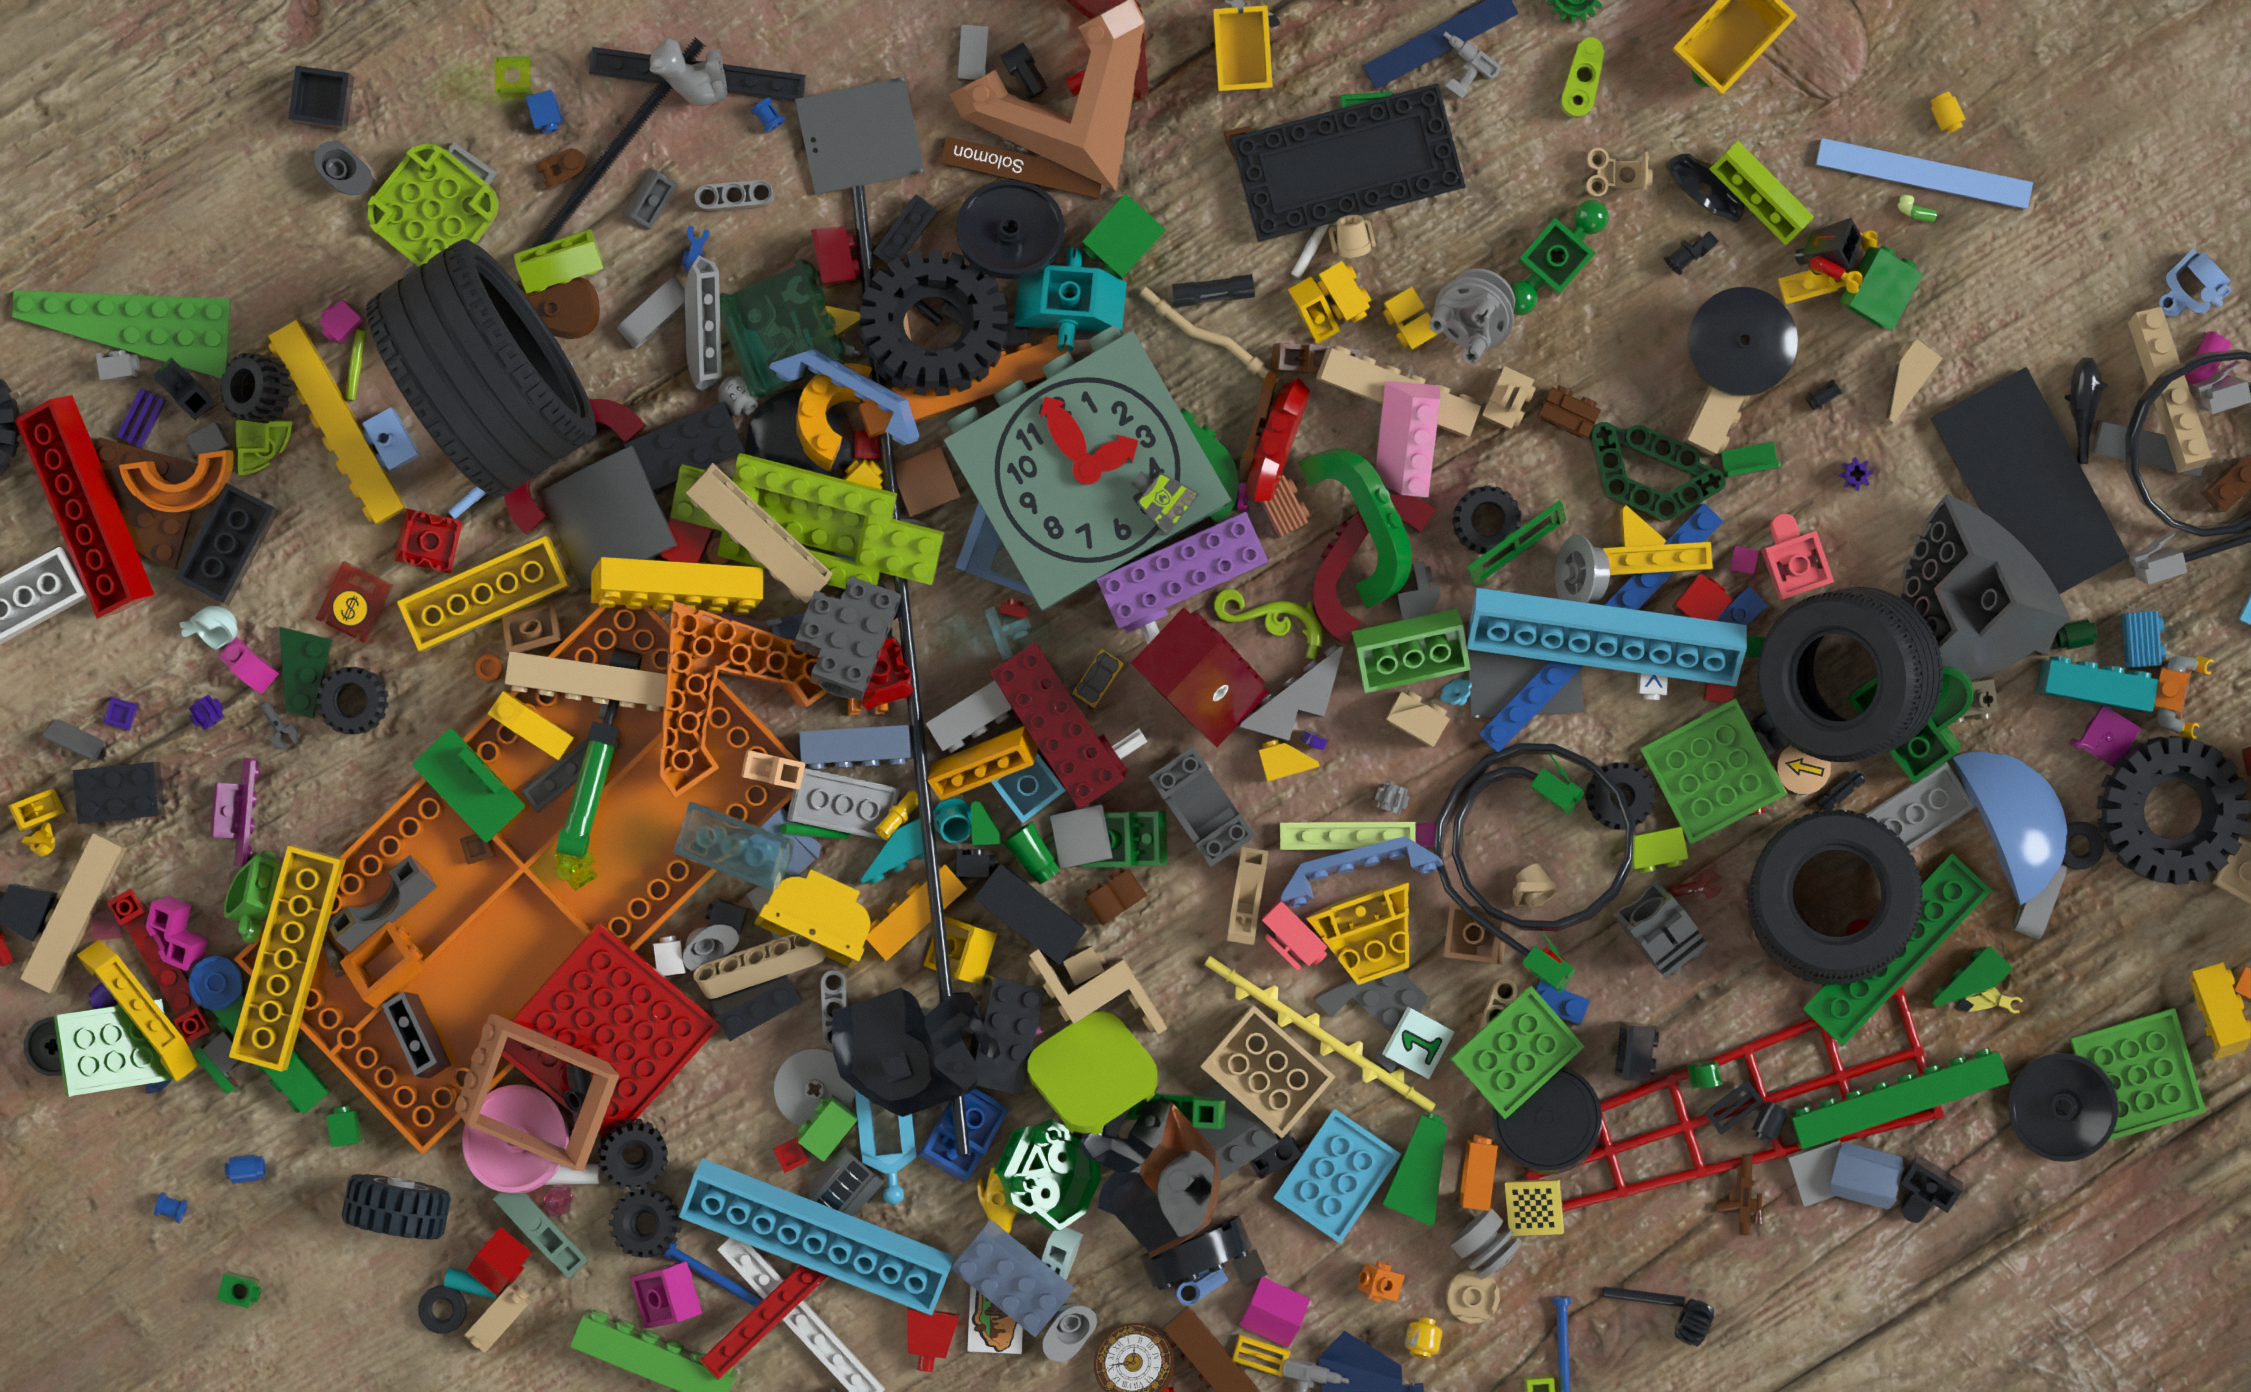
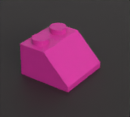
[630,1261,702,1329]

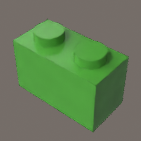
[797,1094,857,1162]

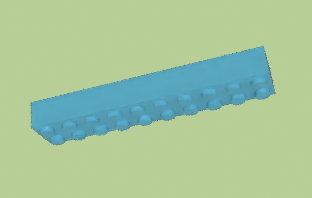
[1467,588,1747,686]
[679,1158,955,1316]

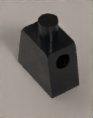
[0,884,57,942]

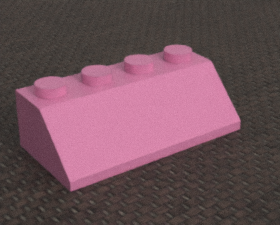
[1375,381,1440,497]

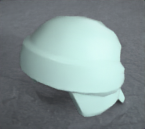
[179,606,238,650]

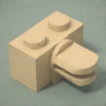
[1481,366,1536,431]

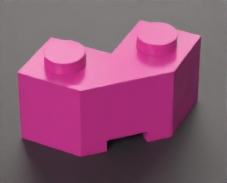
[146,896,208,971]

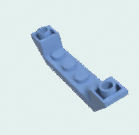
[769,349,919,445]
[1281,836,1443,908]

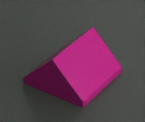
[1239,1276,1310,1348]

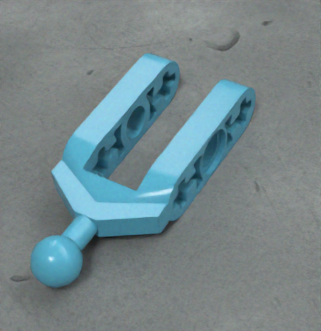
[854,1089,917,1205]

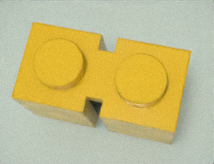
[1382,287,1440,351]

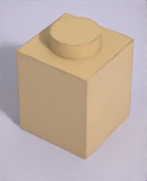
[1063,946,1106,986]

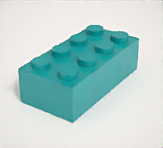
[2035,656,2159,712]

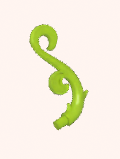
[1213,589,1323,660]

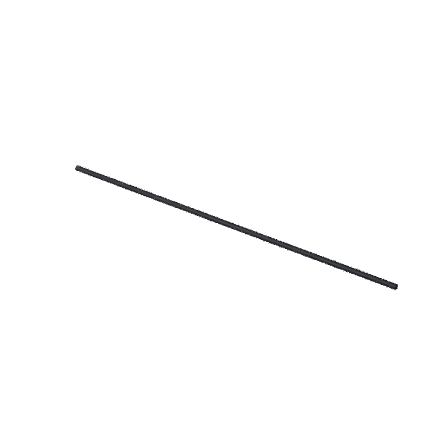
[851,185,970,1155]

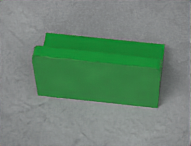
[1720,442,1781,478]

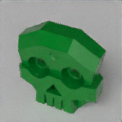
[993,1119,1101,1231]

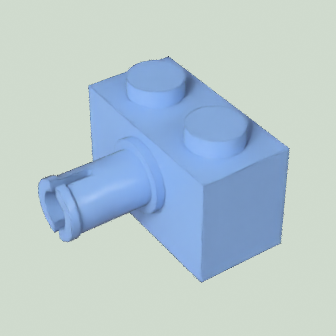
[362,407,421,472]

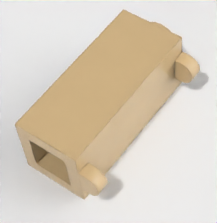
[465,1284,532,1353]

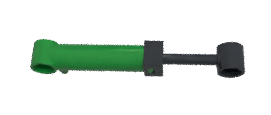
[556,647,642,860]

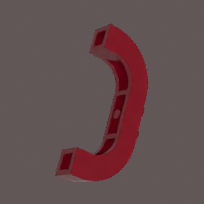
[504,399,647,535]
[1312,494,1436,645]

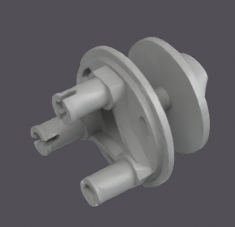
[1429,269,1515,364]

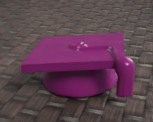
[2069,704,2141,766]

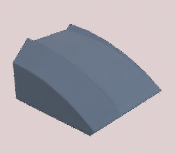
[743,807,821,881]
[1831,1142,1905,1209]

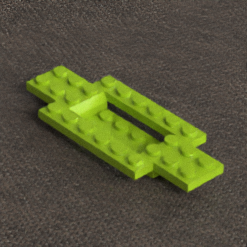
[670,453,944,589]

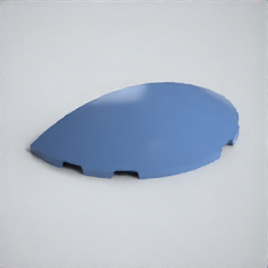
[1951,751,2067,906]

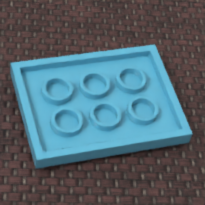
[1273,1108,1401,1244]

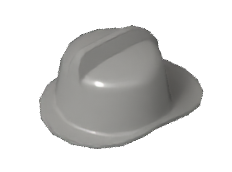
[683,924,739,972]
[1042,1303,1097,1362]

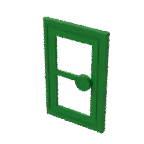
[1467,500,1567,587]

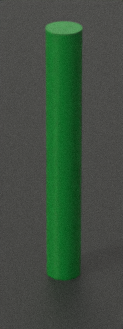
[780,823,850,840]

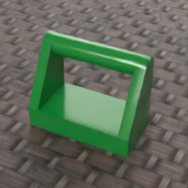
[971,801,1001,845]

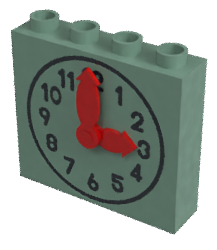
[944,325,1232,612]

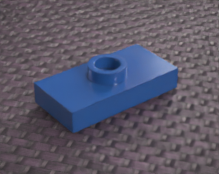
[1715,586,1768,625]

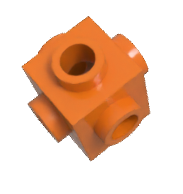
[1357,1261,1405,1302]

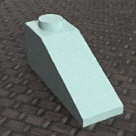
[1041,1227,1083,1280]

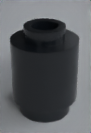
[1752,1101,1787,1143]

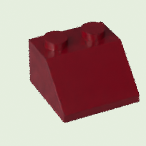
[811,226,861,288]

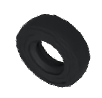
[2062,822,2104,869]
[418,1285,467,1334]

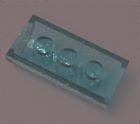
[673,801,794,891]

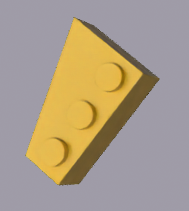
[2189,962,2251,1060]

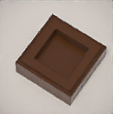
[460,834,495,865]

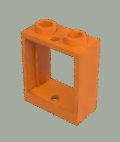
[339,921,426,1009]
[1459,1135,1498,1211]

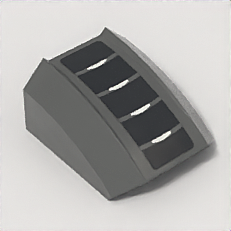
[807,1145,885,1217]

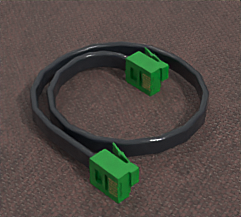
[1433,743,1636,994]

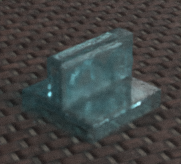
[984,607,1032,662]

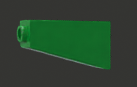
[1382,1112,1447,1227]

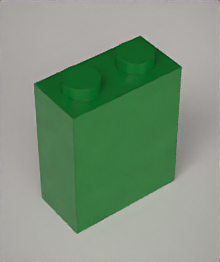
[1082,193,1166,280]
[1839,245,1923,331]

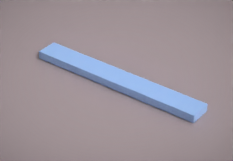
[1815,138,2033,210]

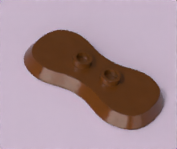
[517,277,600,339]

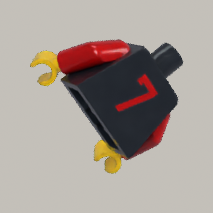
[1795,218,1878,293]

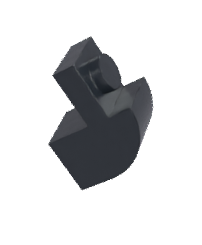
[152,357,215,421]

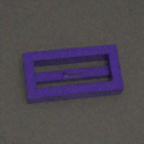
[117,388,167,449]

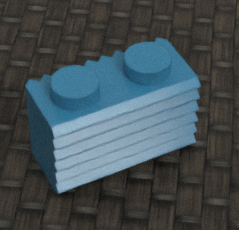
[2121,611,2166,668]

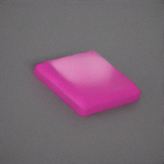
[1730,546,1759,575]
[1415,822,1435,848]

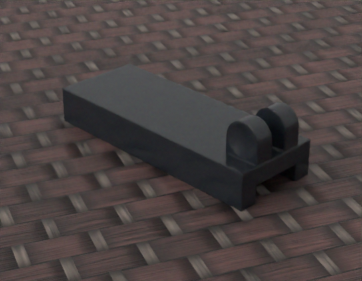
[873,194,938,264]

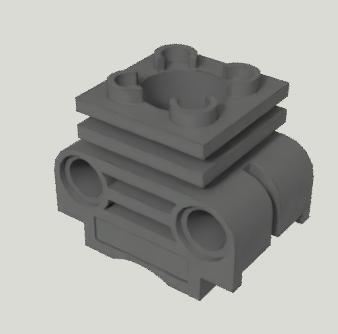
[1613,881,1709,978]

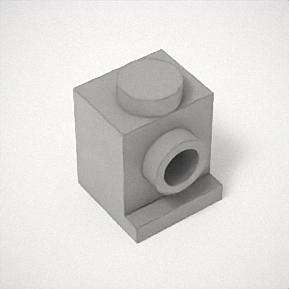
[96,350,140,382]

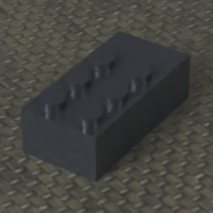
[624,402,747,493]
[175,483,279,606]
[969,976,1045,1095]

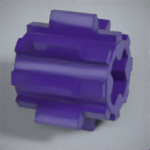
[1838,457,1873,491]
[189,695,225,730]

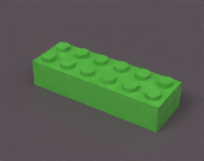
[570,1309,738,1392]

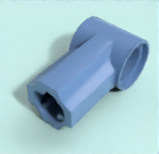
[1175,1269,1228,1306]

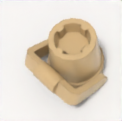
[1329,215,1376,258]
[1512,863,1559,908]

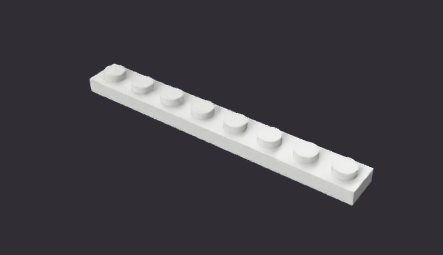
[717,1237,885,1392]

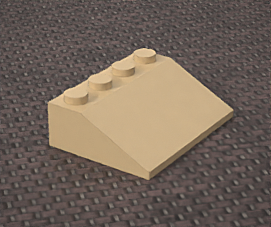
[1200,1004,1335,1138]

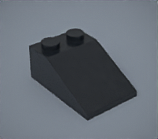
[1615,1021,1659,1081]

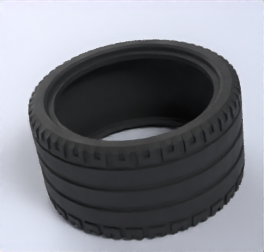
[366,239,596,498]

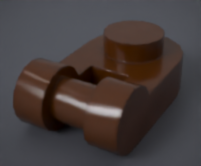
[535,148,587,190]

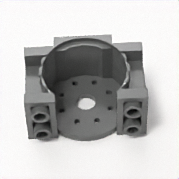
[1149,746,1256,867]

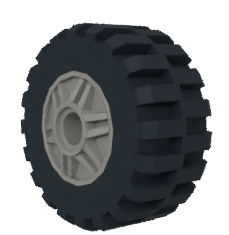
[342,1174,451,1240]

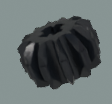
[1675,1298,1714,1347]

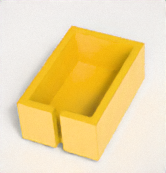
[1213,5,1273,92]

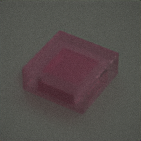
[92,912,123,940]

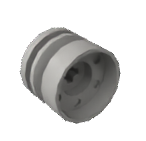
[1449,1207,1522,1280]

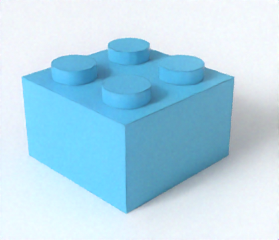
[991,753,1066,823]

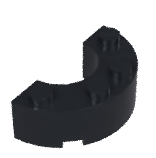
[1140,1216,1252,1291]

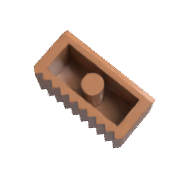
[1260,475,1310,538]

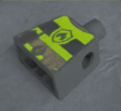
[1131,471,1199,535]

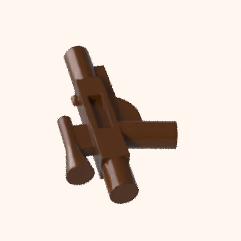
[1717,1154,1764,1235]

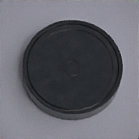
[1493,1066,1602,1175]

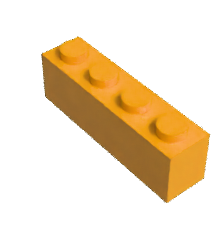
[927,726,1038,801]
[866,864,968,961]

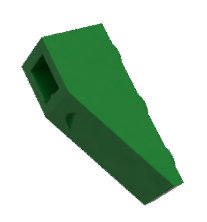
[1931,945,2013,1009]

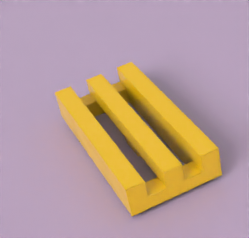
[1231,1334,1291,1377]

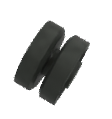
[24,1016,62,1076]

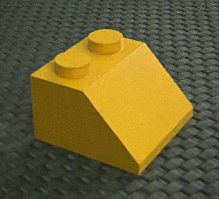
[923,916,998,985]

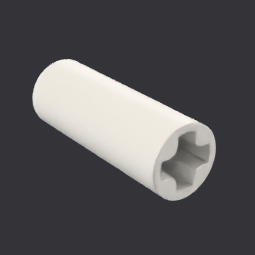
[545,1163,600,1185]

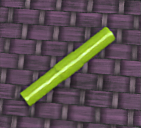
[344,330,366,401]

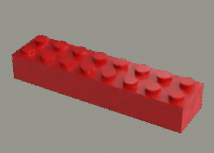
[15,395,155,619]

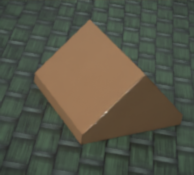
[502,601,564,655]

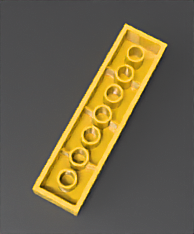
[229,845,346,1072]

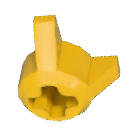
[21,822,55,857]

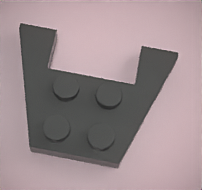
[1314,970,1428,1073]

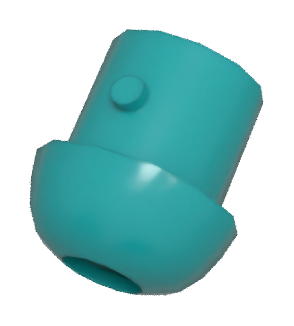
[933,797,972,844]

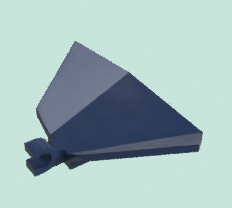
[1319,1330,1424,1392]

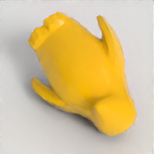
[978,1168,1018,1234]

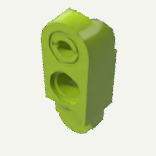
[1560,37,1605,118]

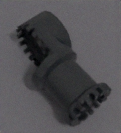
[1664,231,1719,276]

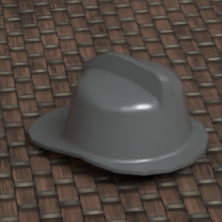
[314,141,373,196]

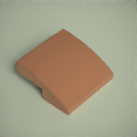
[895,446,961,517]

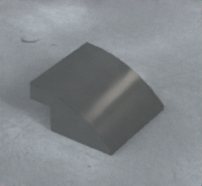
[539,446,678,592]

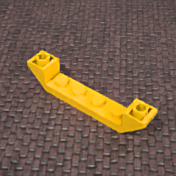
[76,939,199,1083]

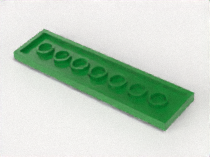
[1802,853,1992,1047]

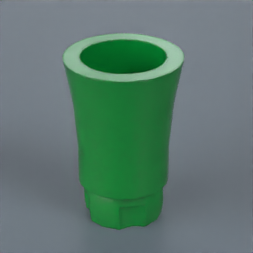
[1002,821,1060,885]

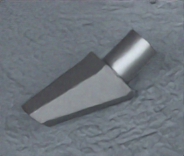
[322,935,345,978]

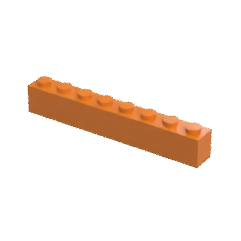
[859,334,1070,438]

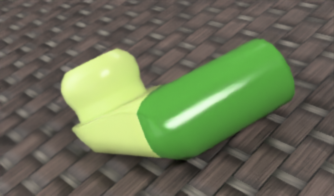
[1898,195,1937,223]

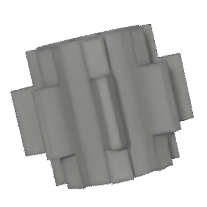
[1375,782,1410,814]

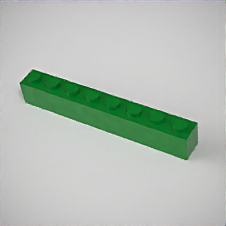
[1789,1047,2009,1149]

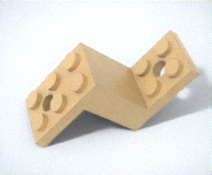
[1028,949,1167,1034]

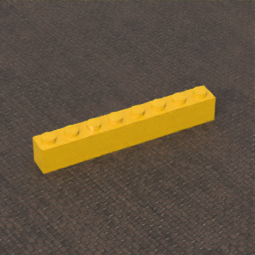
[268,320,407,525]

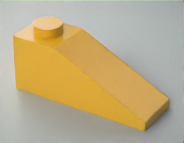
[488,691,574,760]

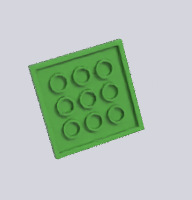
[1640,698,1788,844]
[2069,1008,2206,1141]

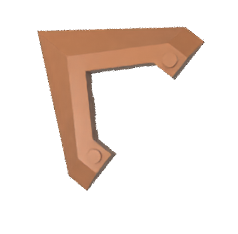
[949,0,1146,191]

